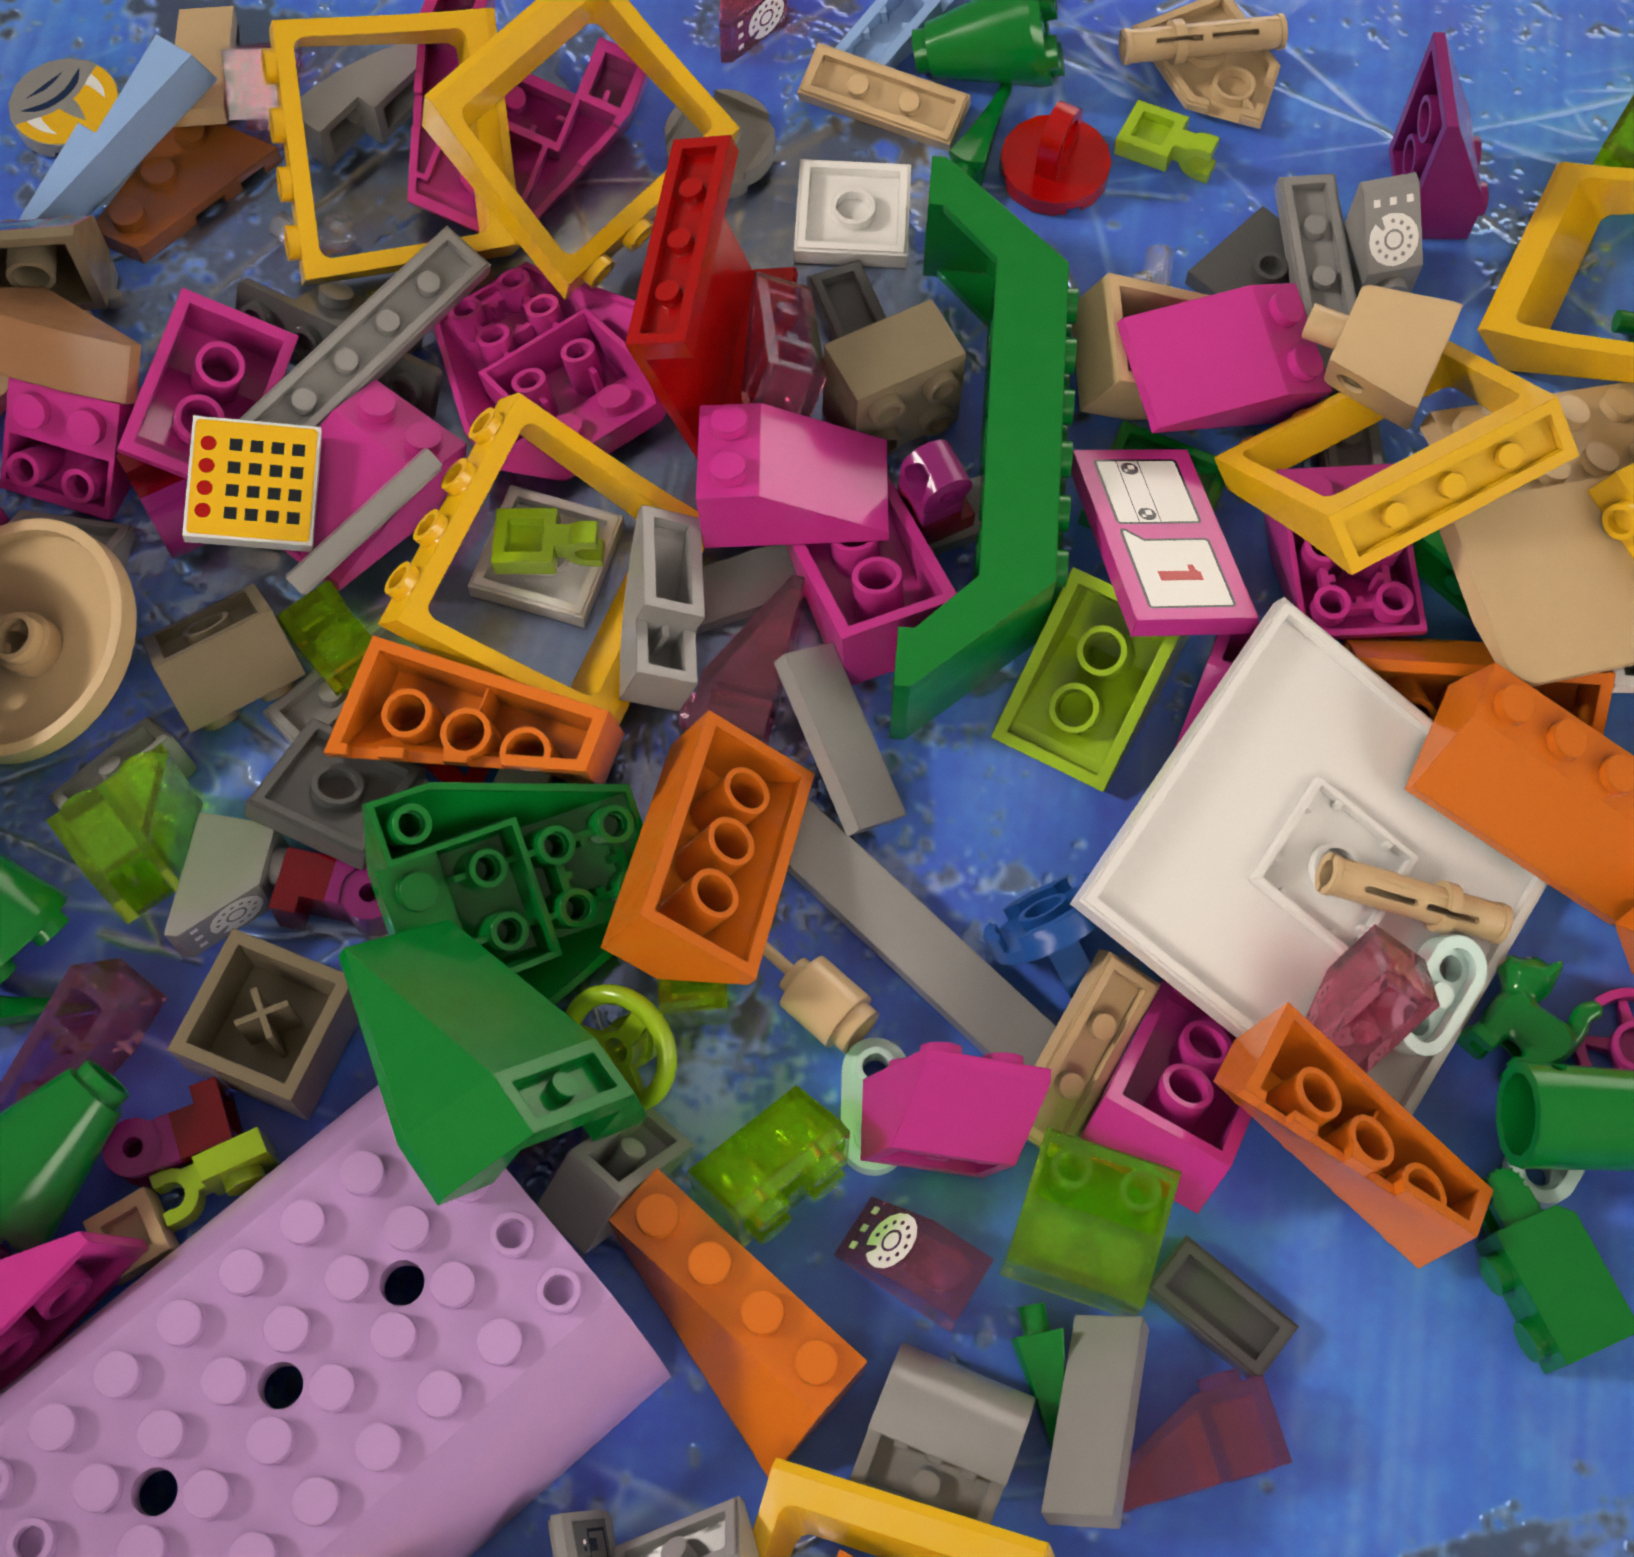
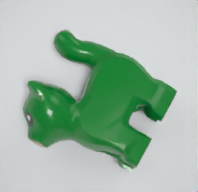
[1456,955,1603,1082]

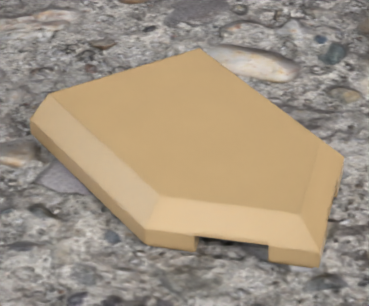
[1132,0,1281,129]

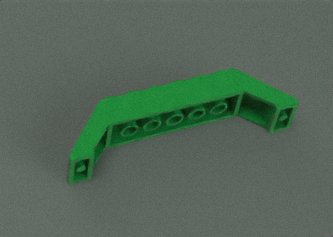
[889,156,1079,740]

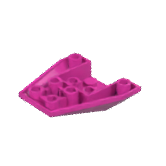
[433,262,667,482]

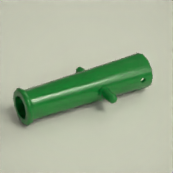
[1496,1060,1634,1171]

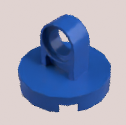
[983,873,1097,999]

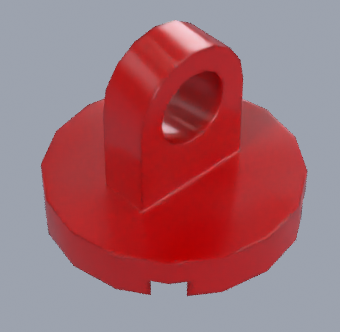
[999,100,1112,216]

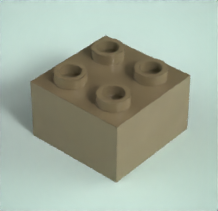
[823,299,966,456]
[167,928,359,1121]

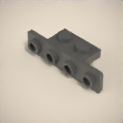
[235,278,442,419]

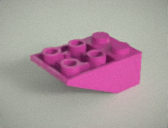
[1263,463,1428,640]

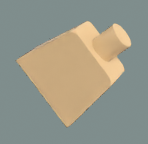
[1301,285,1463,430]

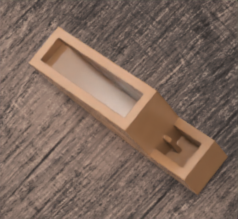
[0,286,141,404]

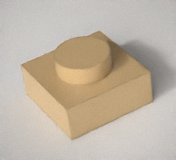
[83,1187,180,1285]

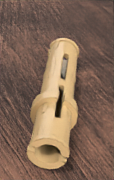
[1118,13,1288,65]
[1315,852,1513,945]

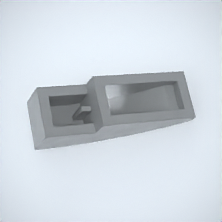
[300,44,417,168]
[619,505,705,711]

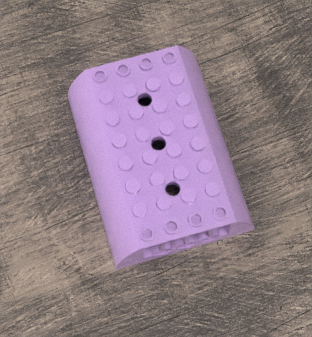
[0,1084,671,1557]

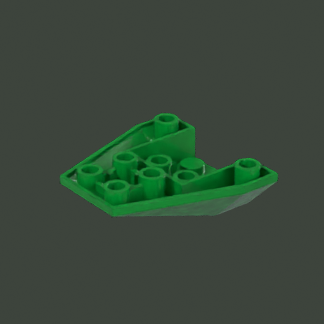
[362,782,643,1005]
[339,919,647,1206]

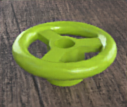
[565,984,677,1111]

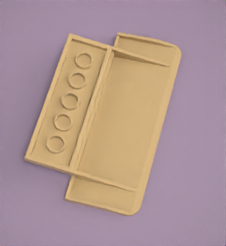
[1419,382,1634,686]

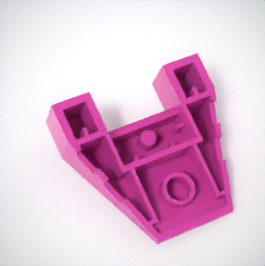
[407,0,649,234]

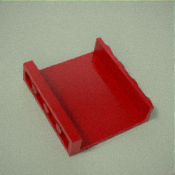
[625,135,798,460]

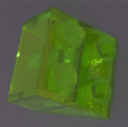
[46,743,203,924]
[688,1085,850,1247]
[999,1127,1182,1316]

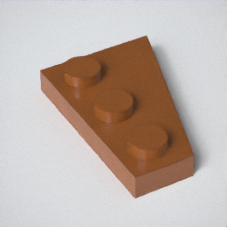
[96,124,282,264]

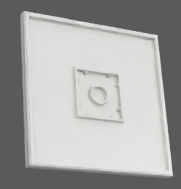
[1070,597,1548,1115]

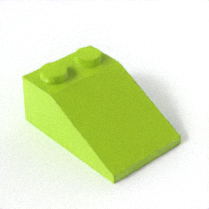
[991,567,1190,792]

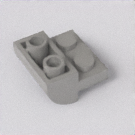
[849,1342,1036,1524]

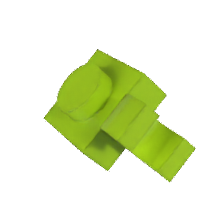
[1114,100,1220,184]
[491,508,605,574]
[149,1127,281,1232]

